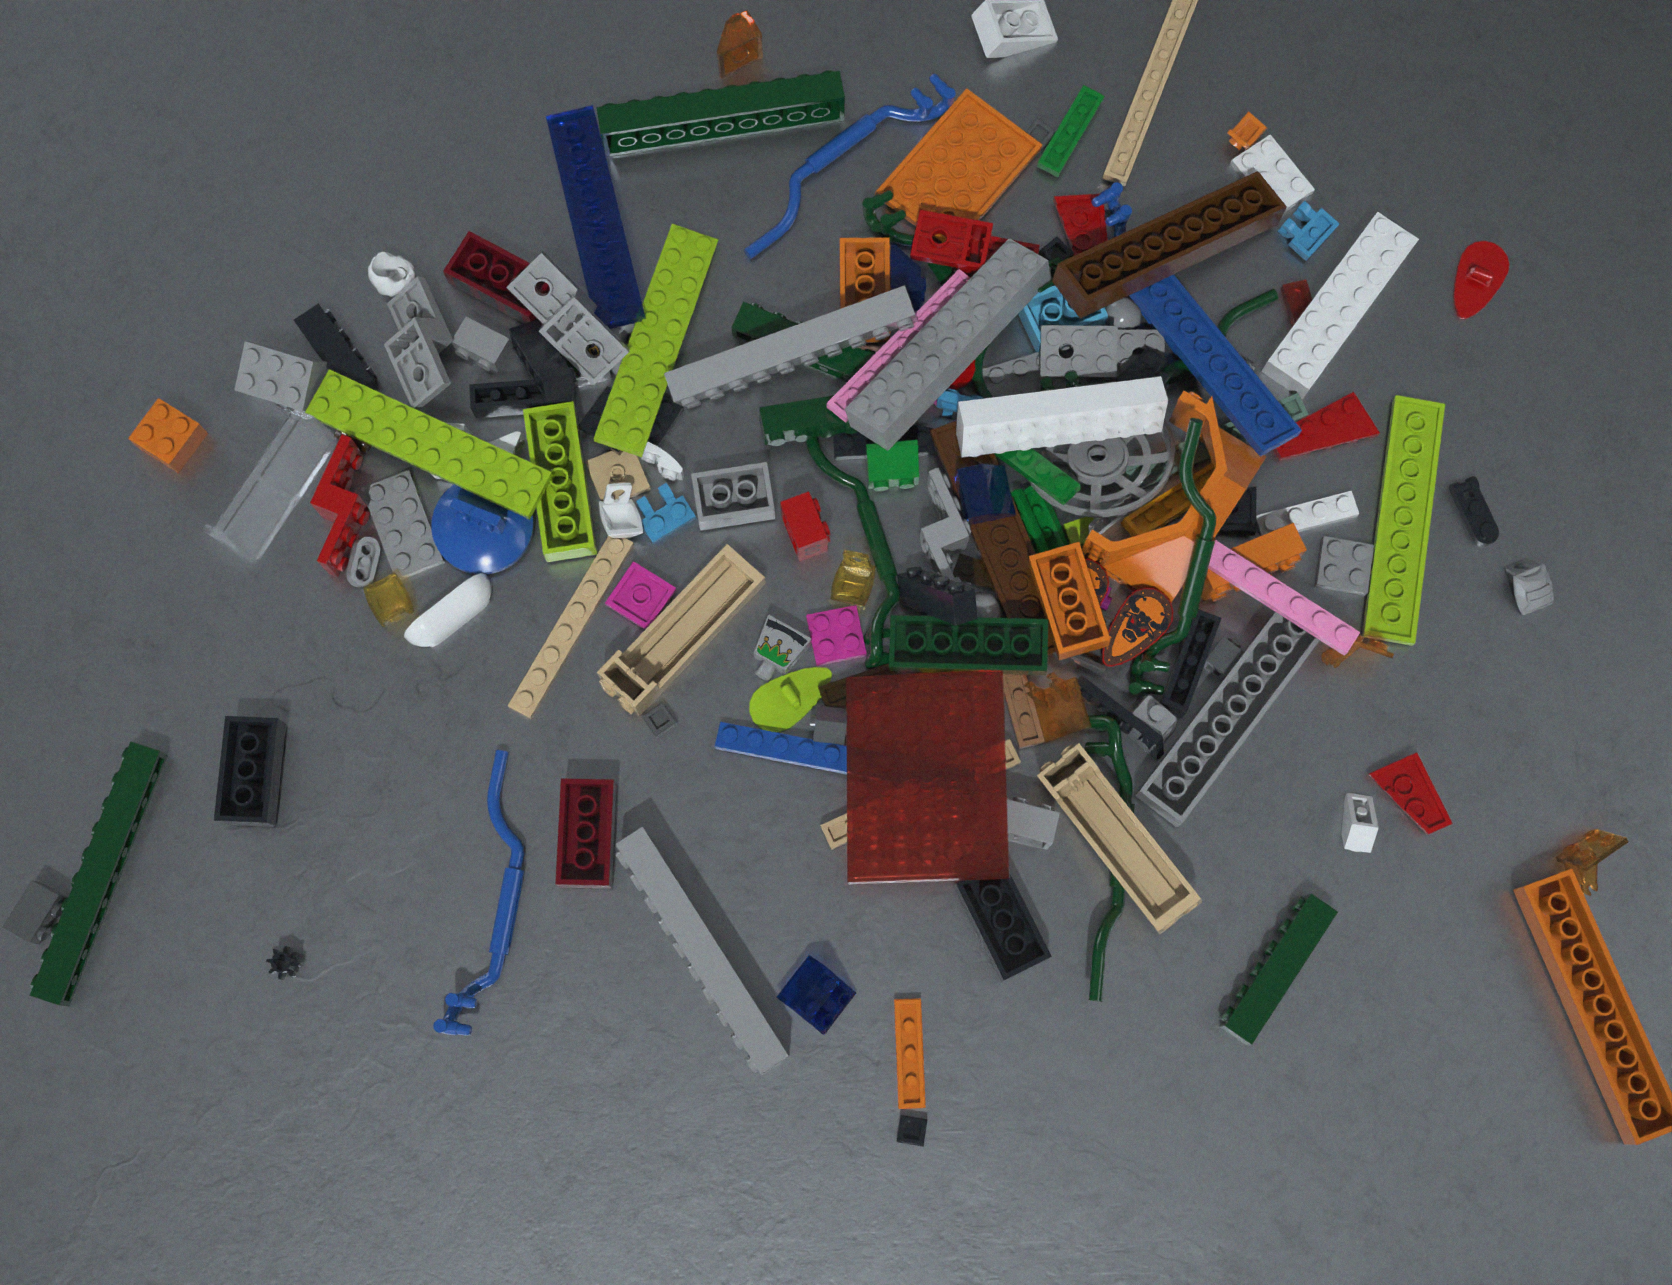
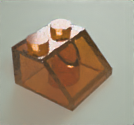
[716,10,763,79]

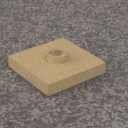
[585,451,651,501]

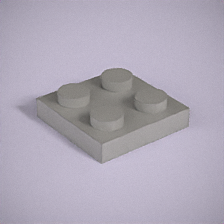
[1315,536,1374,596]

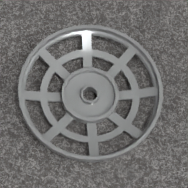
[1029,418,1175,517]

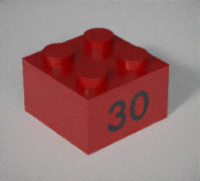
[780,491,831,562]

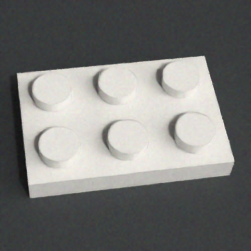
[1230,134,1315,212]

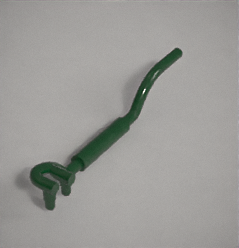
[1040,289,1278,391]
[1129,418,1216,695]
[1084,715,1135,1002]

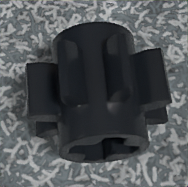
[266,946,302,980]

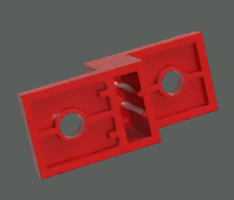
[910,210,1040,278]
[310,434,370,577]

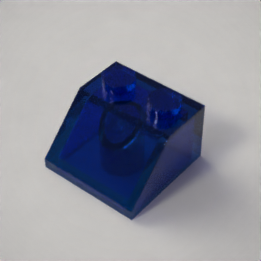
[890,244,926,311]
[954,464,1016,525]

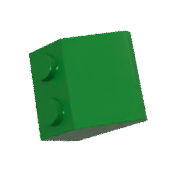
[865,440,919,491]

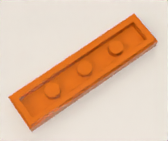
[894,998,926,1109]

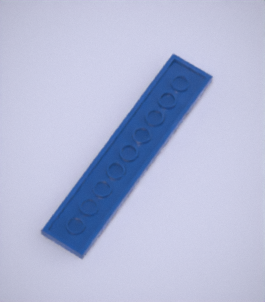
[1129,274,1302,457]

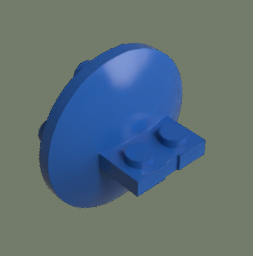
[431,485,534,575]

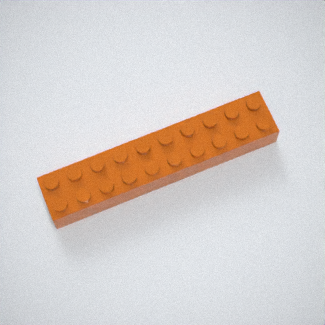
[1513,869,1672,1145]

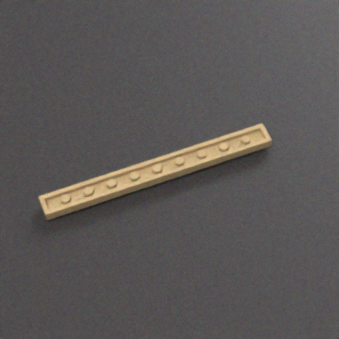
[1103,0,1198,186]

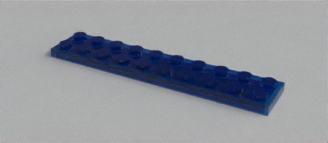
[546,105,646,329]

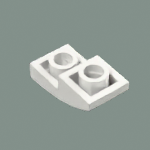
[641,442,684,481]

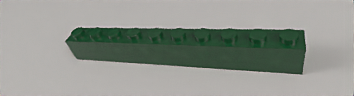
[29,741,168,1007]

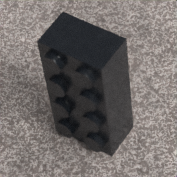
[214,716,286,827]
[954,860,1052,982]

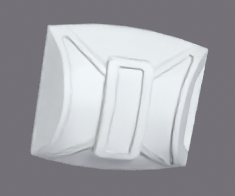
[599,483,643,538]

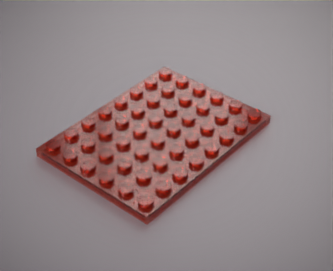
[846,670,1010,885]

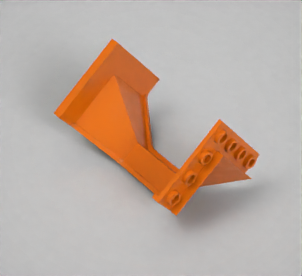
[1082,391,1267,603]

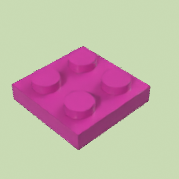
[605,561,677,630]
[806,605,867,666]

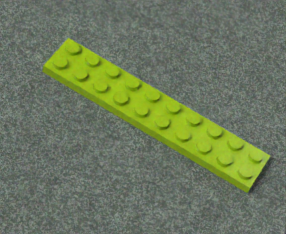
[594,224,719,457]
[305,369,553,520]
[1362,395,1445,646]

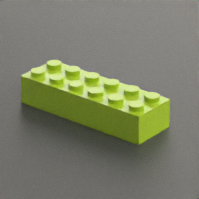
[523,401,598,562]

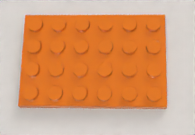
[875,88,1043,244]

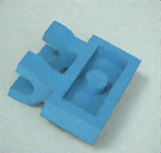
[1277,201,1340,261]
[936,389,984,420]
[636,483,696,544]

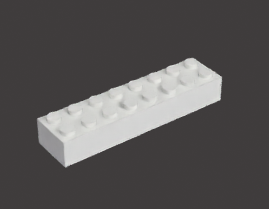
[1261,212,1419,399]
[956,376,1168,457]

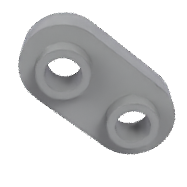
[346,537,380,587]

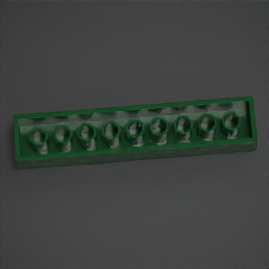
[596,70,845,157]

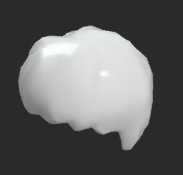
[368,251,416,297]

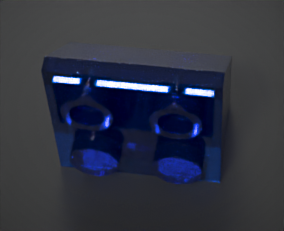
[776,955,856,1035]

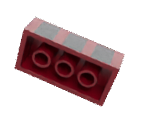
[443,231,550,324]
[555,778,617,889]

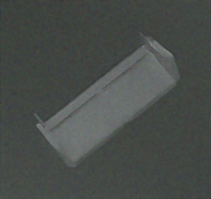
[197,405,337,562]

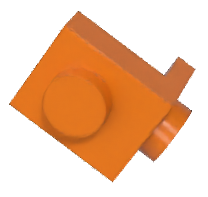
[1227,111,1268,150]

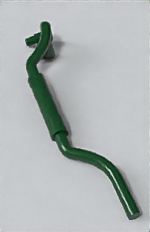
[862,190,993,399]
[805,437,900,669]

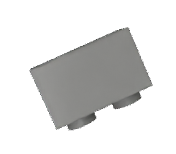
[452,317,512,372]

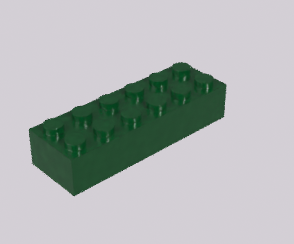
[889,615,1048,676]

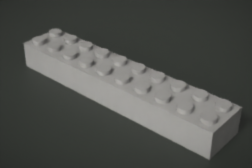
[845,238,1051,451]
[664,285,918,409]
[1135,611,1320,827]
[615,827,789,1075]

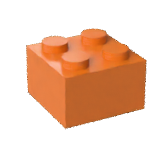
[128,398,208,474]

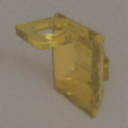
[830,550,876,606]
[363,573,414,628]

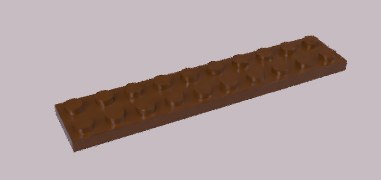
[930,420,1056,656]

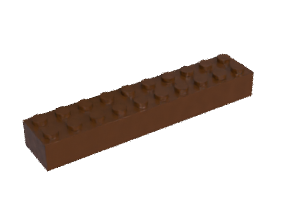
[1052,171,1287,319]

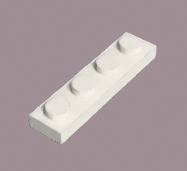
[1256,491,1359,537]

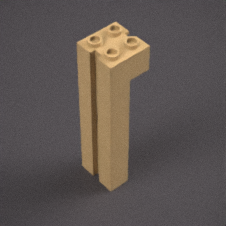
[597,544,766,717]
[1037,743,1202,934]

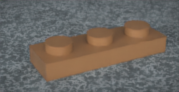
[998,674,1045,749]

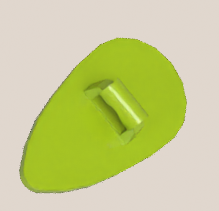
[749,667,832,733]

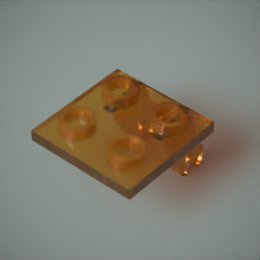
[1321,634,1394,668]
[1024,672,1092,743]
[1555,829,1629,896]

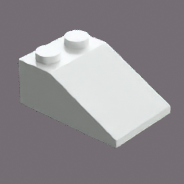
[971,0,1058,58]

